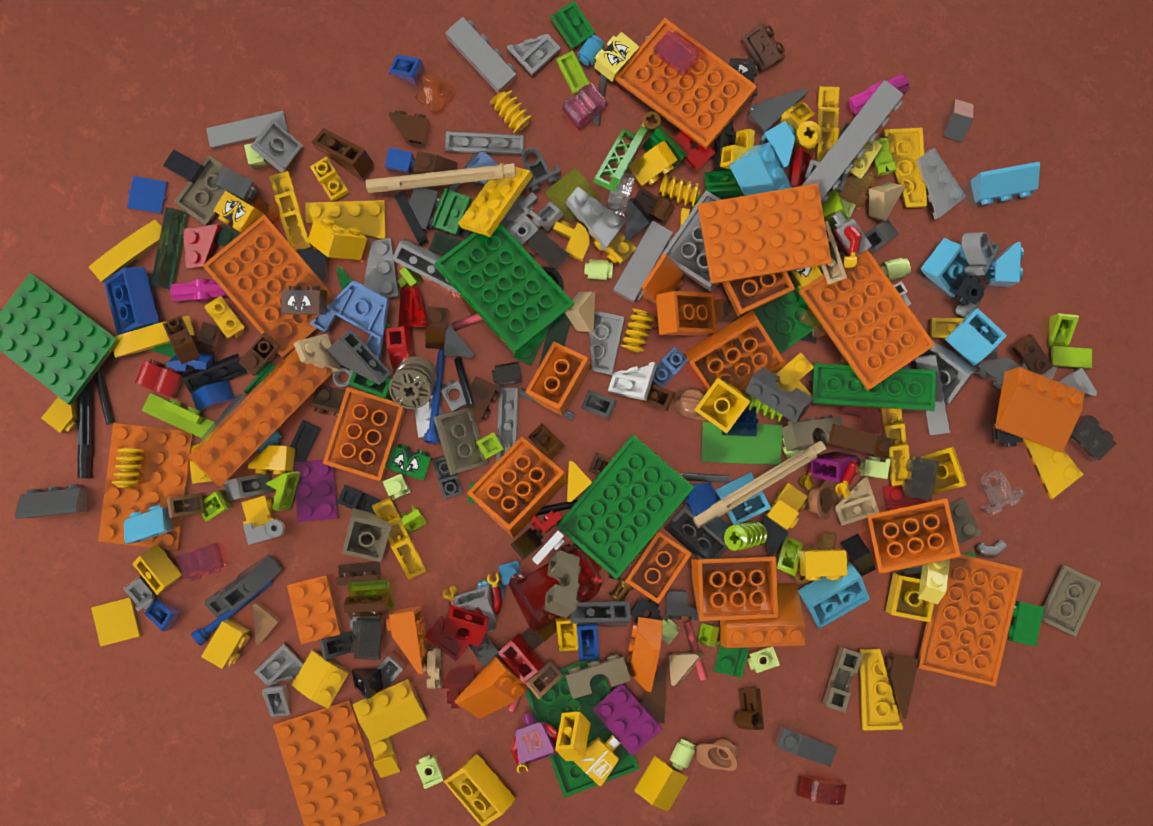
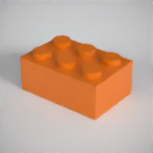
[722,272,795,317]
[656,291,717,336]
[624,531,692,604]
[287,574,344,644]

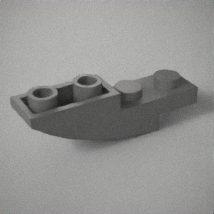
[204,554,282,617]

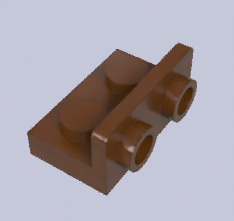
[741,23,786,71]
[310,385,346,417]
[336,562,380,586]
[343,594,389,617]

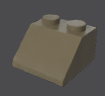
[342,508,392,562]

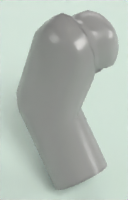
[956,301,980,317]
[977,540,1008,558]

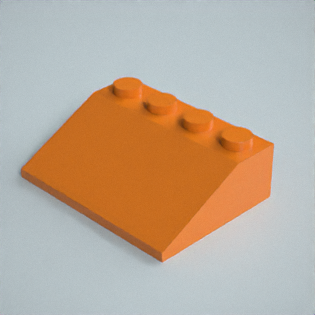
[685,310,787,392]
[995,367,1085,452]
[323,387,406,482]
[467,436,568,538]
[867,498,961,574]
[691,556,778,621]
[720,583,805,648]
[386,605,428,674]

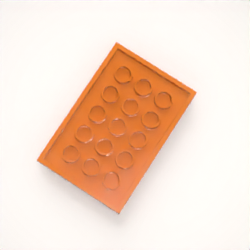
[615,18,757,149]
[697,183,832,284]
[202,215,335,358]
[799,249,935,391]
[98,423,194,551]
[917,554,1023,687]
[273,699,387,826]

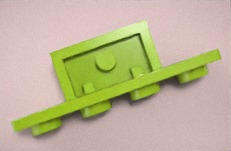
[142,393,214,438]

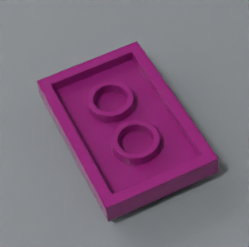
[293,460,338,522]
[592,683,663,756]

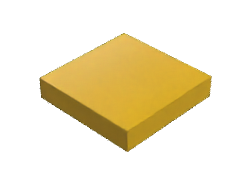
[91,598,141,647]

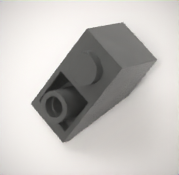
[409,187,441,233]
[864,218,899,254]
[974,357,1023,390]

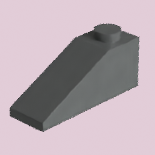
[747,88,808,135]
[328,329,392,385]
[570,601,631,627]
[774,725,837,767]

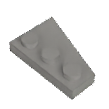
[916,148,966,219]
[566,187,626,251]
[364,238,400,299]
[589,311,626,376]

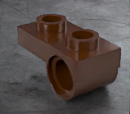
[635,187,675,225]
[1012,334,1053,375]
[735,688,764,730]

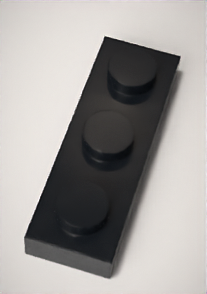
[182,353,246,393]

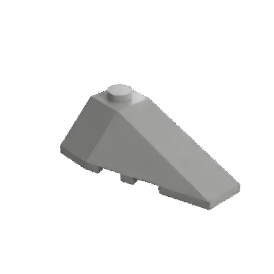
[912,340,978,405]

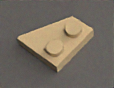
[293,334,342,372]
[834,477,879,526]

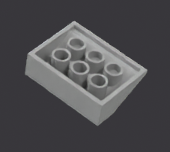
[661,190,721,293]

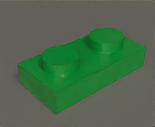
[513,329,548,366]

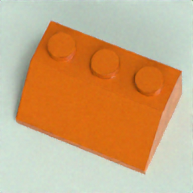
[525,341,592,416]
[626,617,663,692]

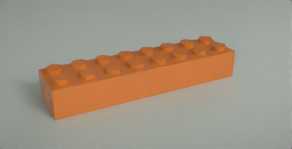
[187,349,333,487]

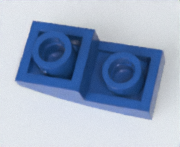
[166,353,213,371]

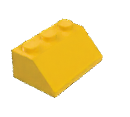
[352,679,427,745]
[443,754,516,826]

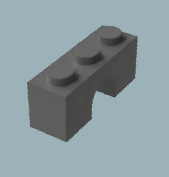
[745,367,813,424]
[665,590,720,622]

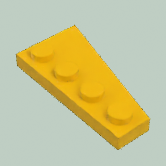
[882,128,927,208]
[305,200,386,240]
[1023,439,1083,499]
[859,648,903,730]

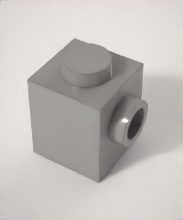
[508,215,540,247]

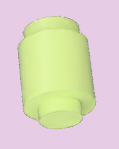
[880,258,911,280]
[584,259,613,280]
[669,739,696,770]

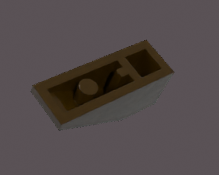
[510,528,544,560]

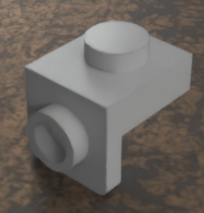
[528,201,564,231]
[123,575,155,611]

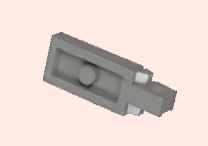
[500,192,538,230]

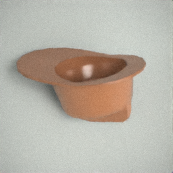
[673,386,709,421]
[805,480,841,520]
[694,739,740,771]

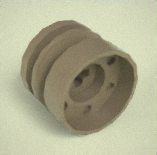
[389,357,437,409]

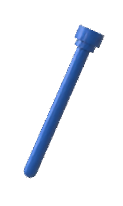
[424,349,445,444]
[191,579,273,646]

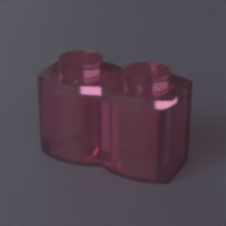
[653,30,699,77]
[562,83,609,130]
[176,543,224,581]

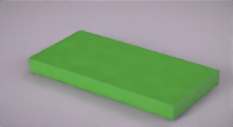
[701,422,782,465]

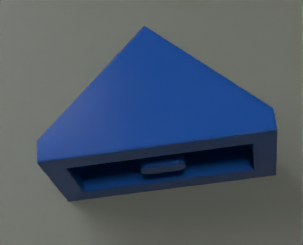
[389,55,424,85]
[191,380,235,412]
[144,597,181,632]
[577,624,599,661]

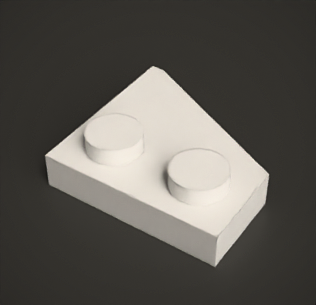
[608,362,657,400]

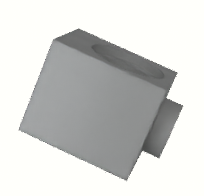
[440,380,466,412]

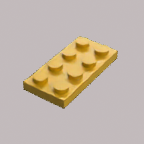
[458,163,533,237]

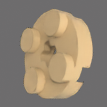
[427,648,442,689]

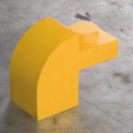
[720,129,755,170]
[553,221,589,262]

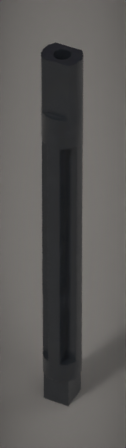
[77,379,92,479]

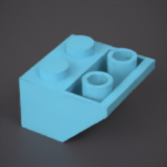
[985,242,1024,287]
[945,308,1007,366]
[715,472,771,526]

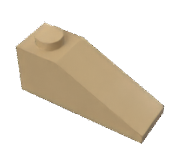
[821,221,847,285]

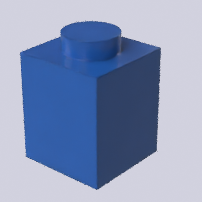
[385,147,415,175]

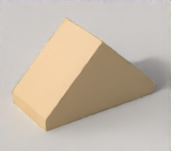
[869,182,905,221]
[565,292,595,332]
[668,652,704,686]

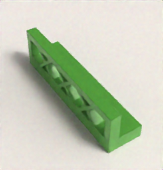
[593,126,648,193]

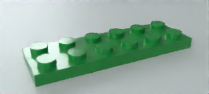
[812,363,936,411]

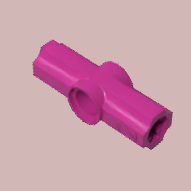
[849,74,910,115]
[170,279,229,302]

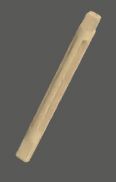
[366,163,516,193]
[693,441,827,528]

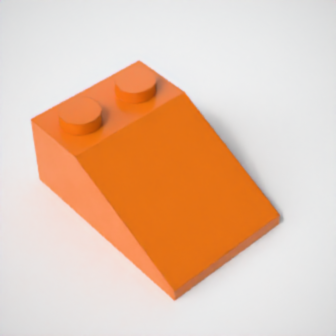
[641,253,685,306]
[454,656,529,719]

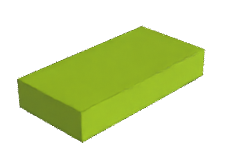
[556,51,591,95]
[1051,346,1092,370]

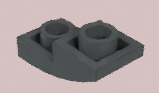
[432,455,463,499]

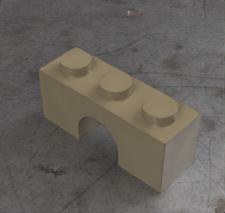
[781,415,843,452]
[544,550,581,618]
[822,646,863,713]
[565,654,631,699]

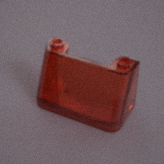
[509,543,603,632]

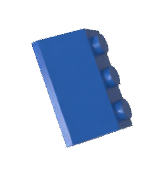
[104,267,159,336]

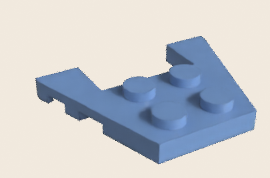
[310,280,389,360]

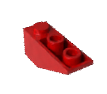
[385,326,414,374]

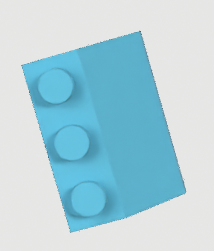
[729,142,792,196]
[970,162,1040,205]
[798,561,870,629]

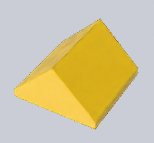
[694,378,750,433]
[918,447,967,495]
[567,461,592,502]
[634,756,689,811]

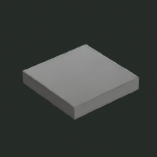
[250,119,303,173]

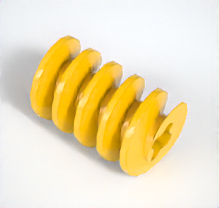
[490,90,532,134]
[793,121,822,151]
[658,173,702,208]
[620,308,655,352]
[112,447,144,490]

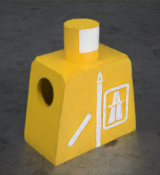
[574,735,621,787]

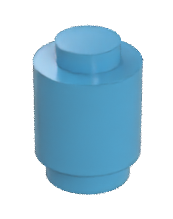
[578,35,605,66]

